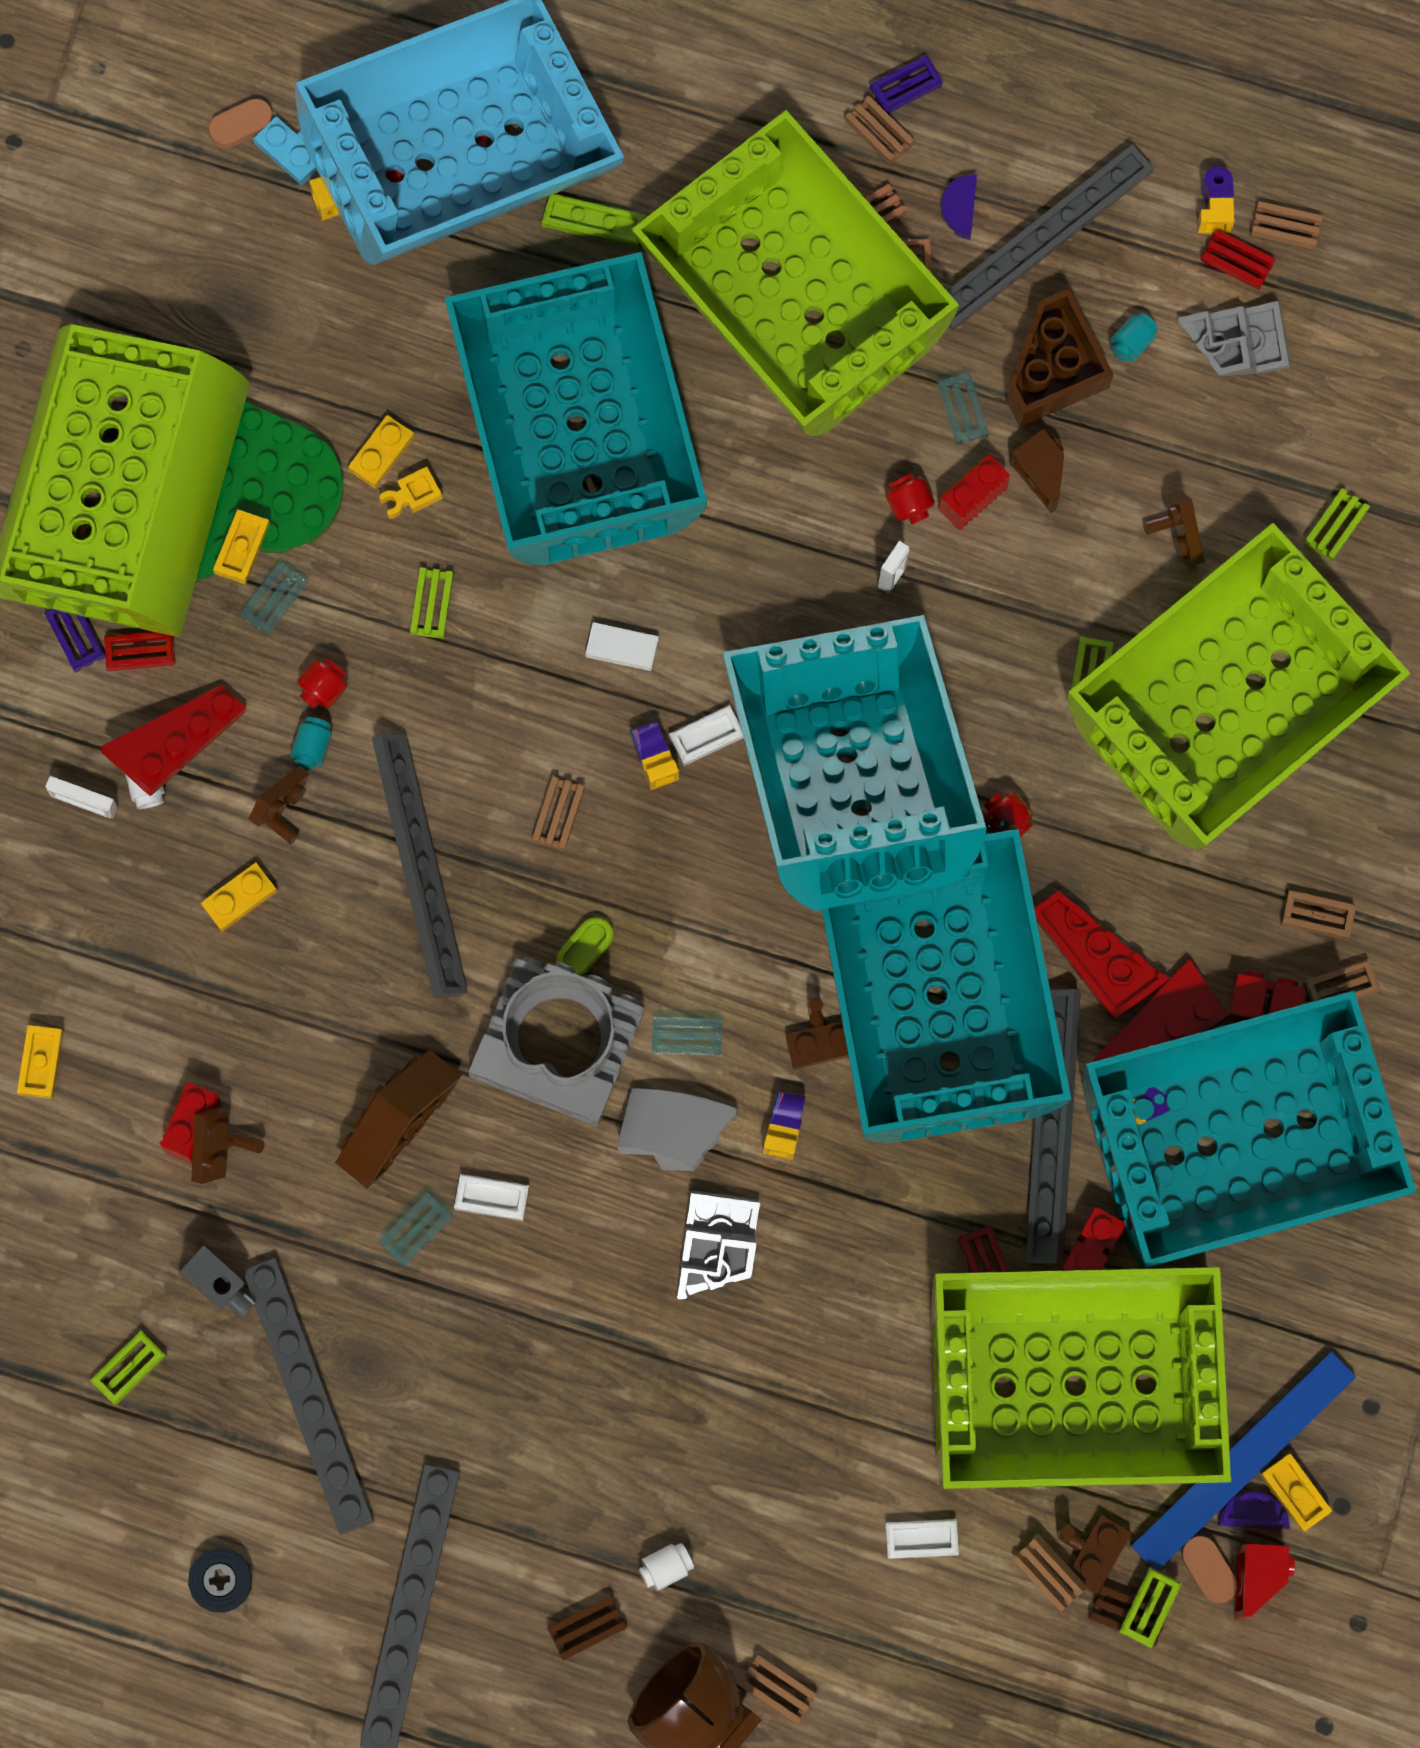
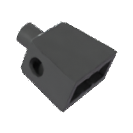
[179,1245,255,1319]

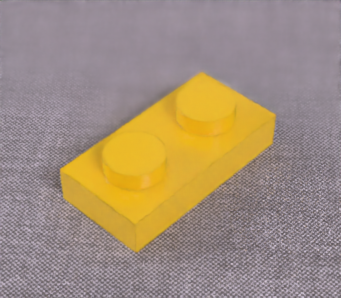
[348,415,415,489]
[213,509,270,585]
[201,862,277,932]
[17,1025,64,1099]
[1260,1453,1333,1533]

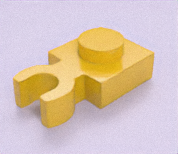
[379,467,443,519]

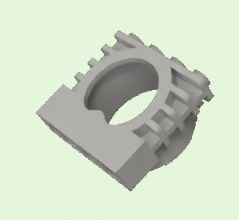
[469,957,644,1128]

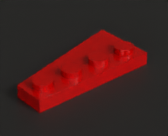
[1093,959,1228,1062]

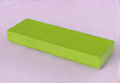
[542,194,646,249]

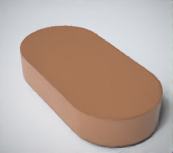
[209,99,273,148]
[1181,1536,1237,1604]

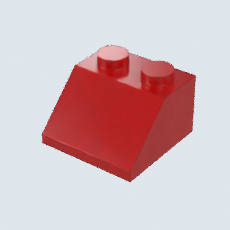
[1234,1544,1295,1621]

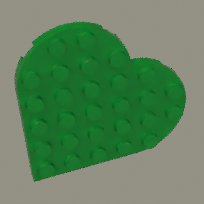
[195,402,343,583]

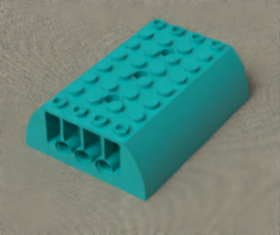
[444,252,707,565]
[822,829,1071,1143]

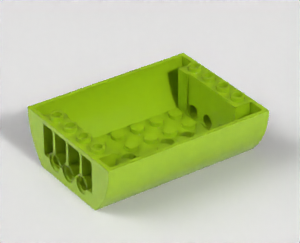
[631,110,959,436]
[0,324,250,637]
[1068,523,1411,850]

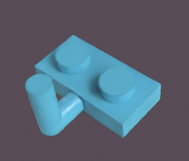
[253,116,317,186]

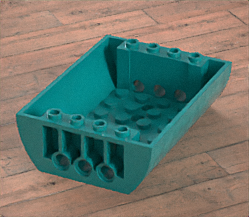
[722,615,986,911]
[1084,991,1417,1268]

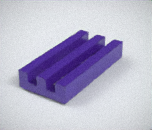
[869,55,943,114]
[44,609,105,673]

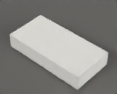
[878,541,910,594]
[585,622,659,671]
[669,705,743,766]
[45,776,118,819]
[454,1174,529,1221]
[885,1519,959,1559]

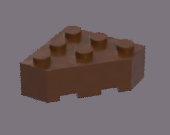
[1005,288,1114,427]
[335,1050,462,1189]

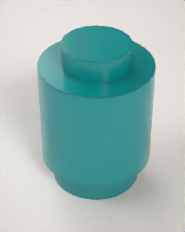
[1110,313,1158,362]
[290,717,332,770]

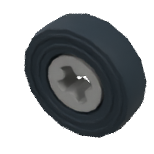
[188,1548,253,1613]

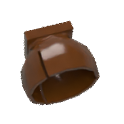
[627,1643,762,1748]

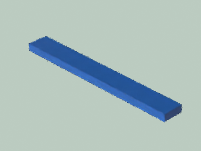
[1130,1351,1356,1571]

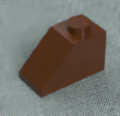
[1009,429,1064,513]

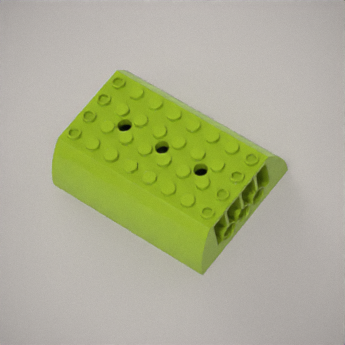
[931,1267,1231,1489]

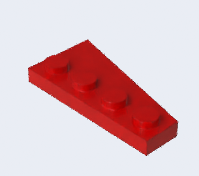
[101,685,246,797]
[1034,891,1170,1021]

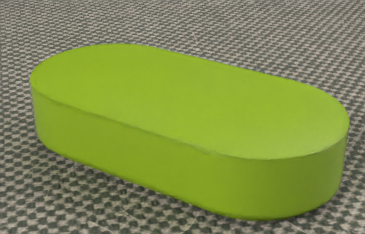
[556,917,613,977]

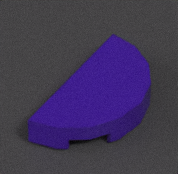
[940,174,977,240]
[1218,1491,1290,1529]

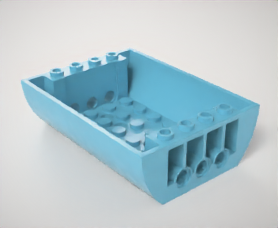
[295,0,624,265]

